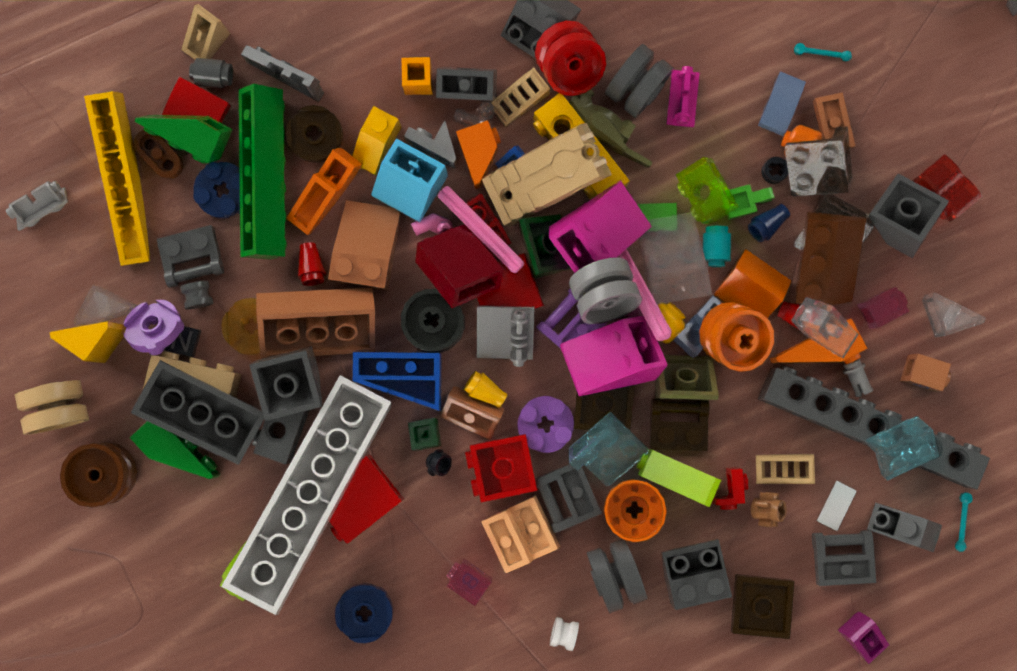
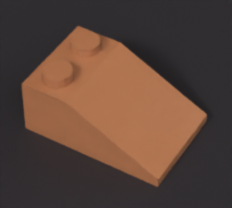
[328,200,401,291]

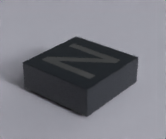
[164,326,202,357]

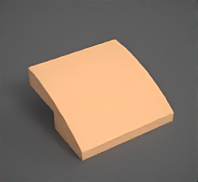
[482,495,560,573]

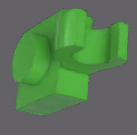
[721,184,775,220]

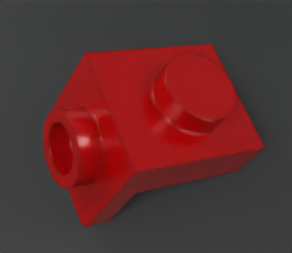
[712,467,748,510]

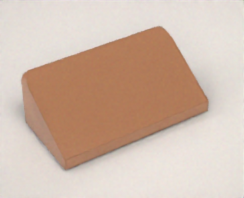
[440,386,504,440]

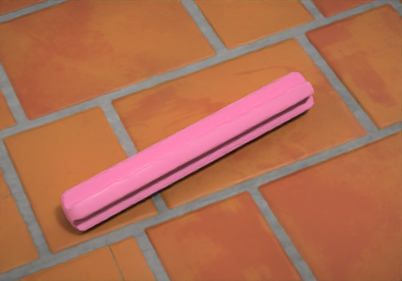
[438,186,525,273]
[616,249,672,342]

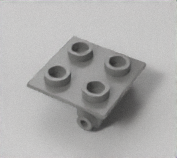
[477,306,534,367]

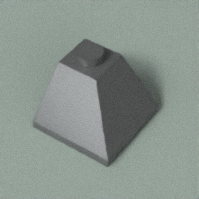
[868,174,949,258]

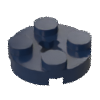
[193,162,240,219]
[335,583,393,643]

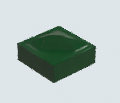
[408,417,441,451]

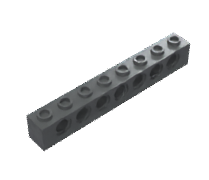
[758,365,990,490]

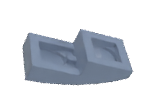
[758,71,806,136]
[673,295,721,358]

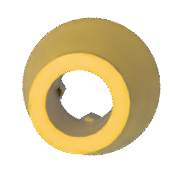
[464,371,507,408]

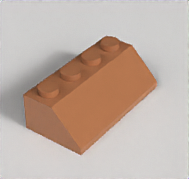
[256,288,375,359]

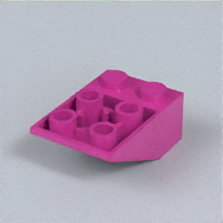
[549,180,652,273]
[560,316,668,396]

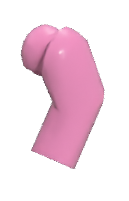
[411,213,453,236]

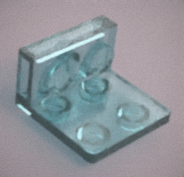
[569,412,649,486]

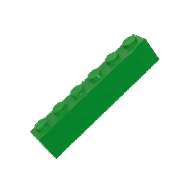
[239,84,287,260]

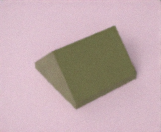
[655,355,719,400]

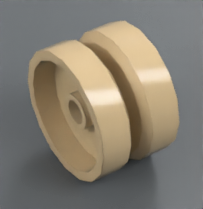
[14,380,89,435]

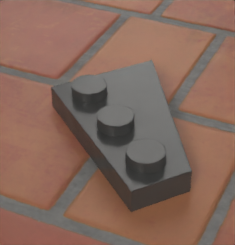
[241,45,324,102]

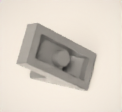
[404,121,457,169]

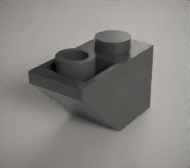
[867,502,942,552]

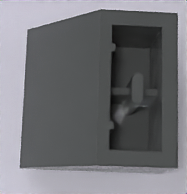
[500,0,581,59]
[661,539,732,610]

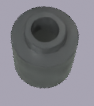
[189,58,233,89]

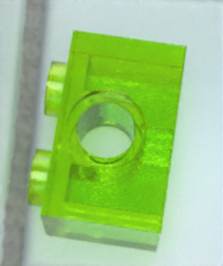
[675,156,739,224]

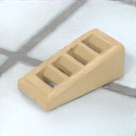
[489,68,550,127]
[756,454,815,484]

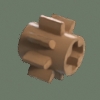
[751,492,787,528]

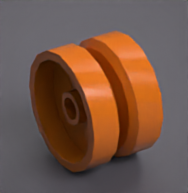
[699,302,774,372]

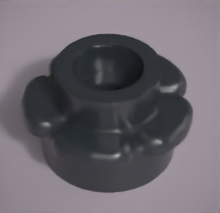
[426,449,452,476]

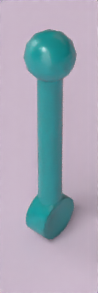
[794,43,852,62]
[955,492,973,552]

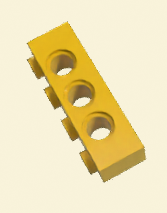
[533,93,630,200]

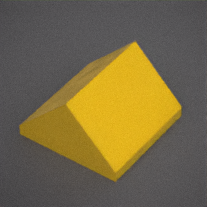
[50,321,126,363]

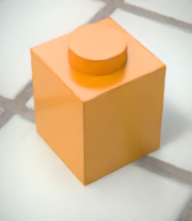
[401,57,433,95]

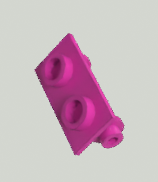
[666,66,700,128]

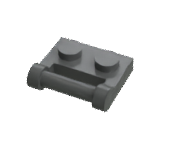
[156,225,224,288]
[535,460,602,533]
[812,530,876,586]

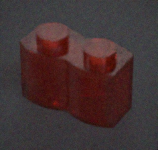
[913,154,983,222]

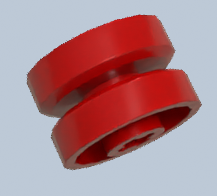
[535,20,607,96]

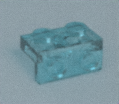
[866,416,939,481]

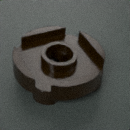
[286,105,343,163]

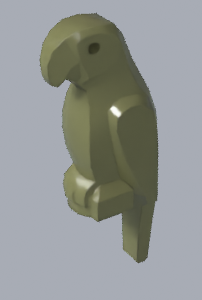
[569,90,652,168]

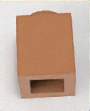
[900,354,951,392]

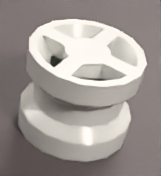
[550,617,579,651]

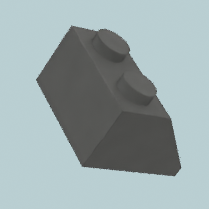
[249,346,322,421]

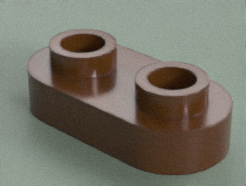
[134,130,183,179]

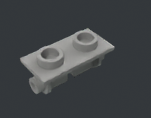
[6,181,68,231]

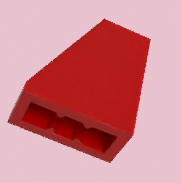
[329,455,404,544]

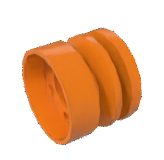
[604,479,667,542]

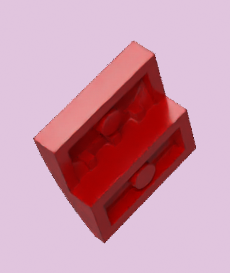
[162,77,231,123]
[477,253,544,310]

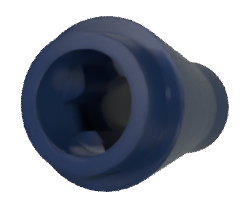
[748,204,790,242]

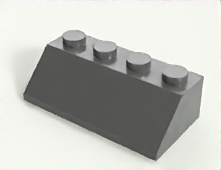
[131,360,264,465]

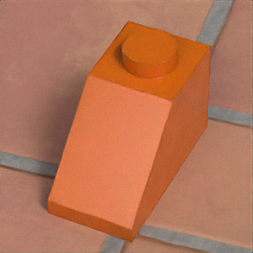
[456,120,501,189]

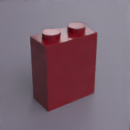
[415,224,504,308]

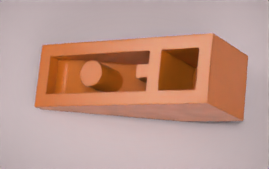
[769,318,868,364]

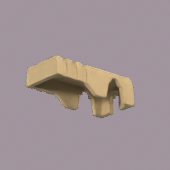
[482,123,612,227]

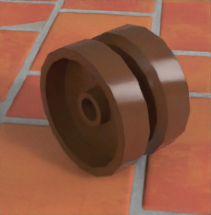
[60,442,137,508]

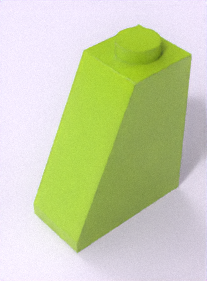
[636,449,721,507]

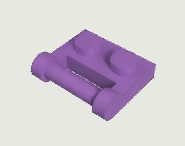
[536,289,607,349]

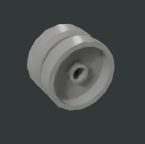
[569,258,642,324]

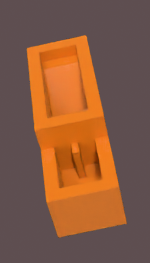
[286,148,363,235]

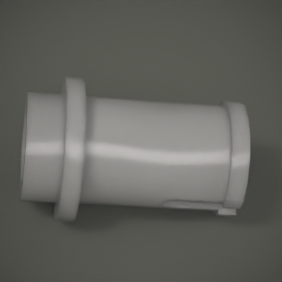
[843,359,873,397]

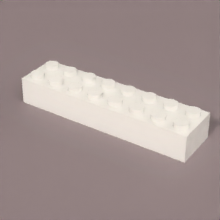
[221,375,391,615]

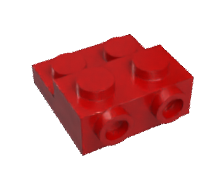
[465,434,537,502]

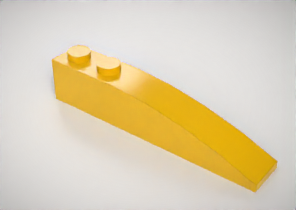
[84,91,150,266]

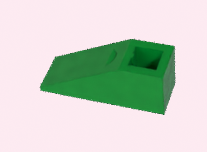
[134,115,233,164]
[130,421,221,479]

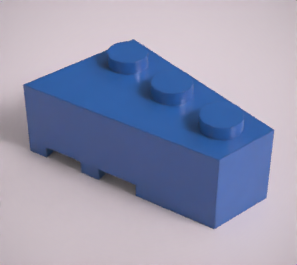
[353,352,442,411]

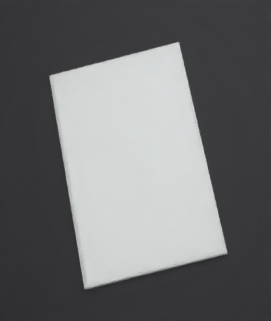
[817,481,856,531]

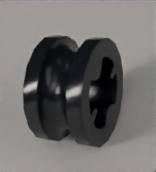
[761,157,789,184]

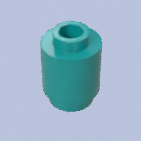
[702,225,731,267]

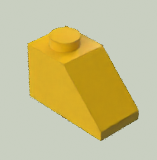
[352,106,402,175]

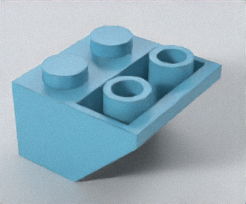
[371,138,448,223]

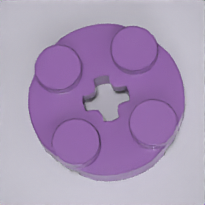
[123,300,184,355]
[517,396,574,453]

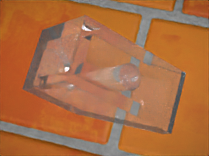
[791,297,859,358]

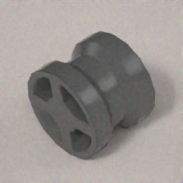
[180,281,213,310]

